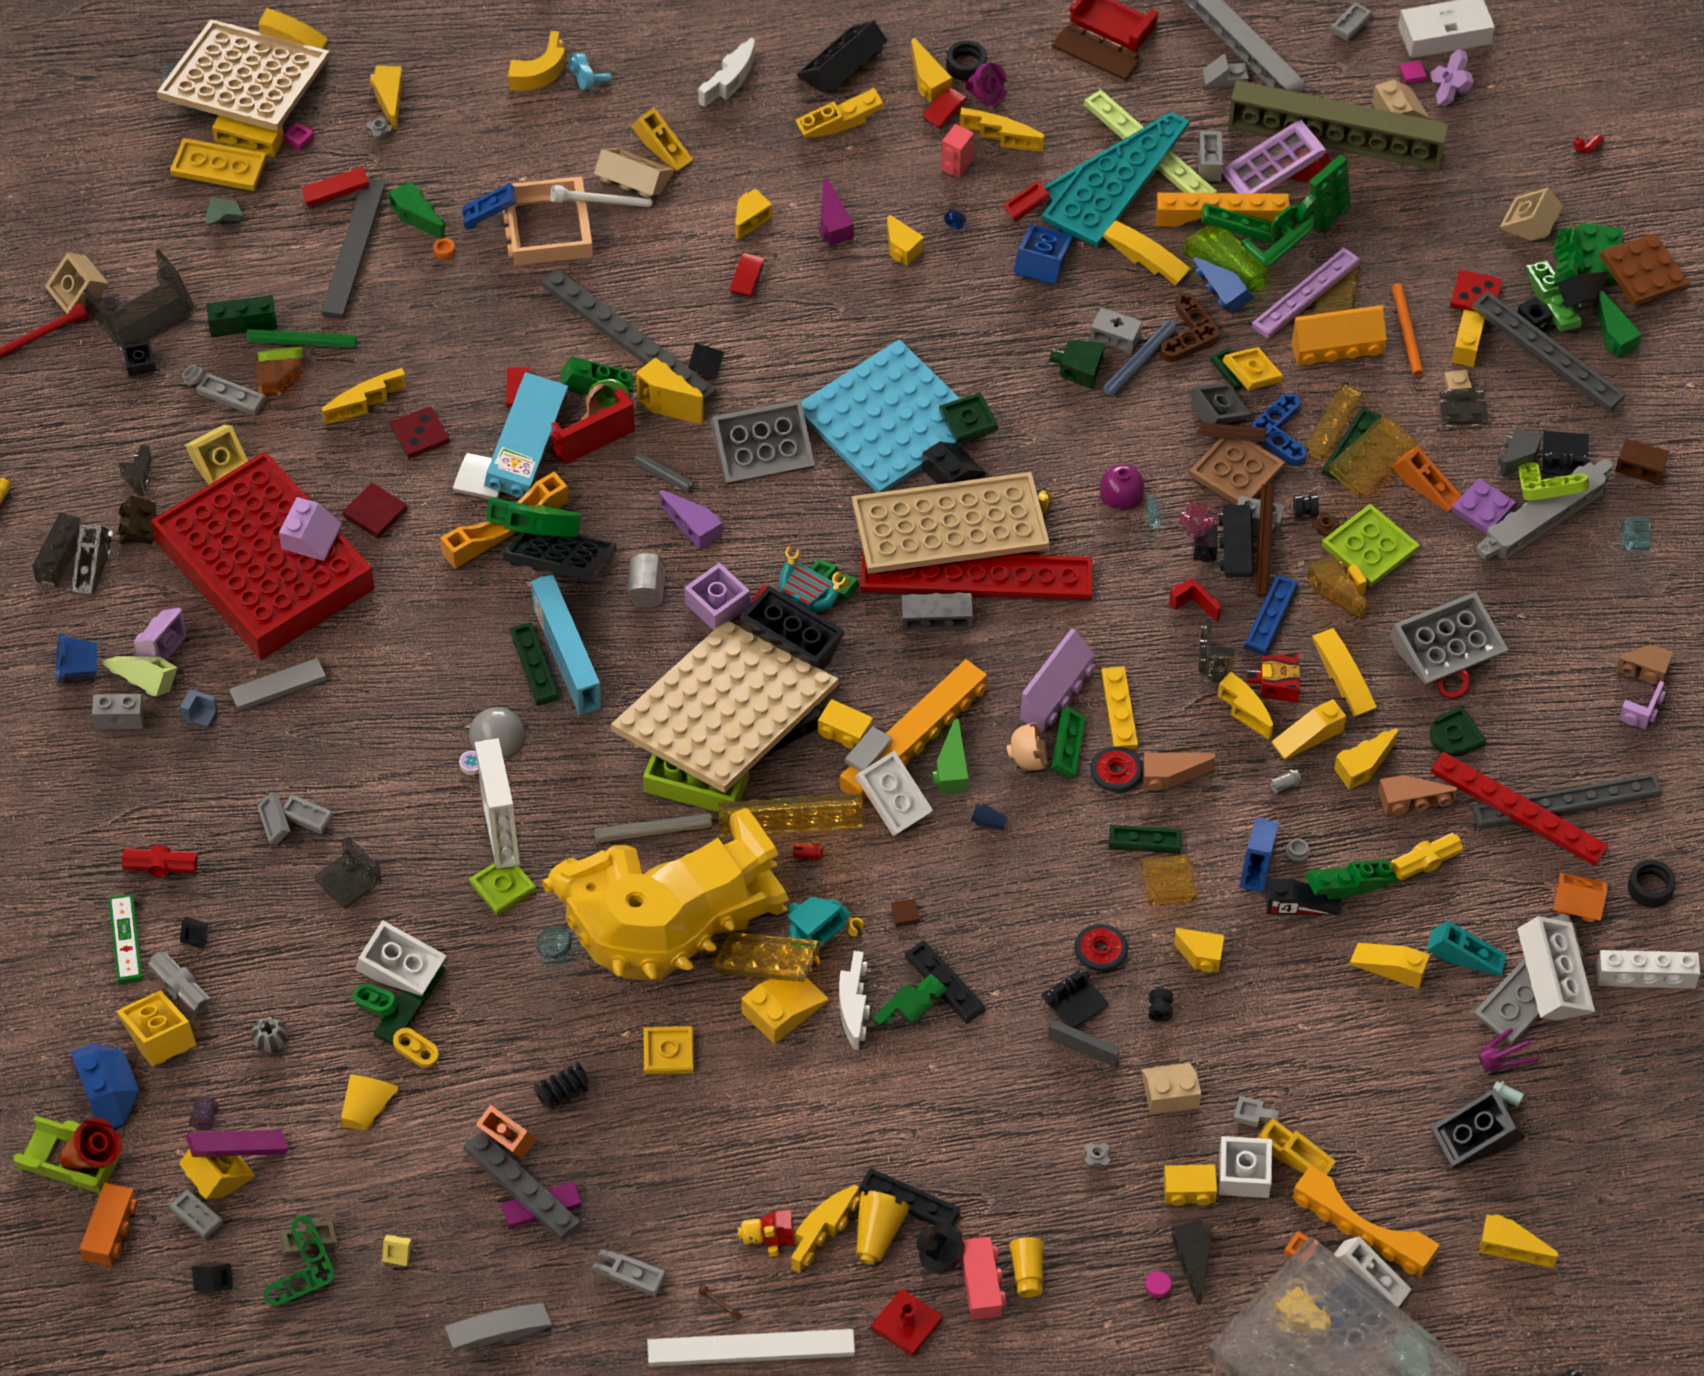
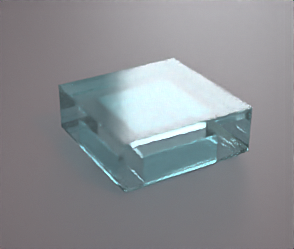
[1145,496,1160,529]

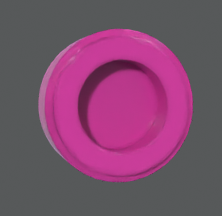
[1145,1271,1171,1298]

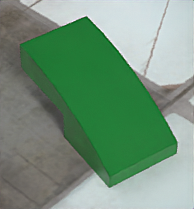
[810,559,859,600]

